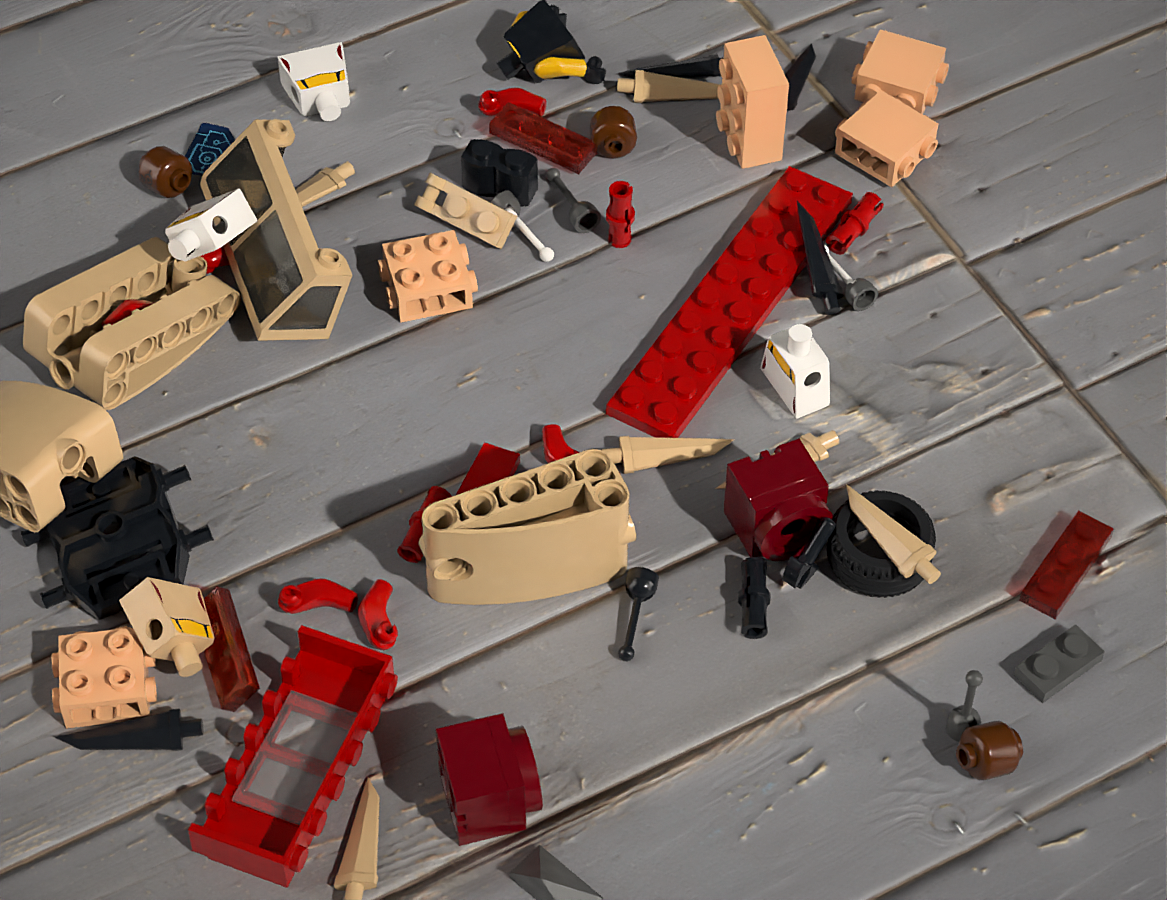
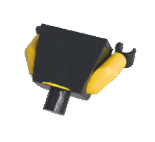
[496,0,606,84]

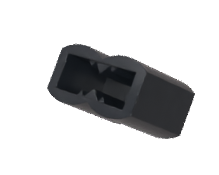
[461,139,538,206]

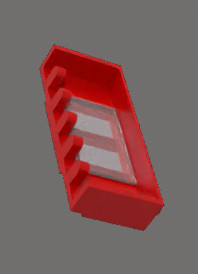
[188,625,398,888]

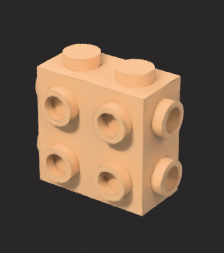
[851,29,949,114]
[835,90,938,187]
[377,230,478,323]
[51,626,157,729]

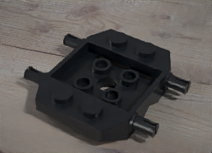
[21,456,214,620]

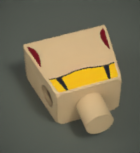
[119,577,215,677]

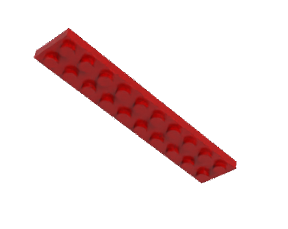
[606,166,853,438]

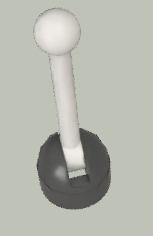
[490,191,554,262]
[824,244,878,311]

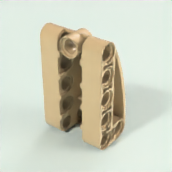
[23,237,241,410]
[0,381,123,533]
[418,449,636,605]

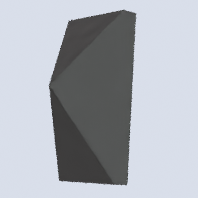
[509,845,603,900]

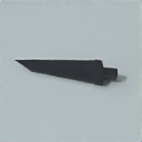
[785,43,816,111]
[616,54,723,78]
[797,201,844,315]
[55,708,204,751]

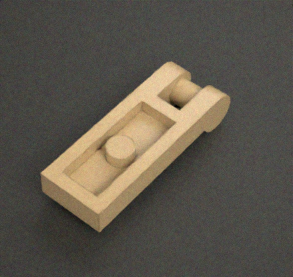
[414,172,518,249]

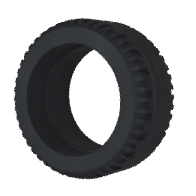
[827,490,936,598]

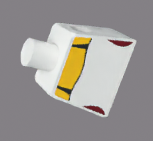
[277,42,350,121]
[165,188,258,262]
[761,324,830,419]

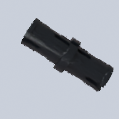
[738,557,770,639]

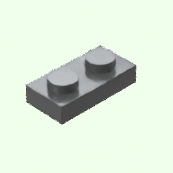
[1014,624,1105,703]

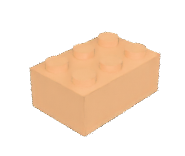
[716,35,789,169]

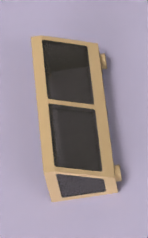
[200,119,353,341]

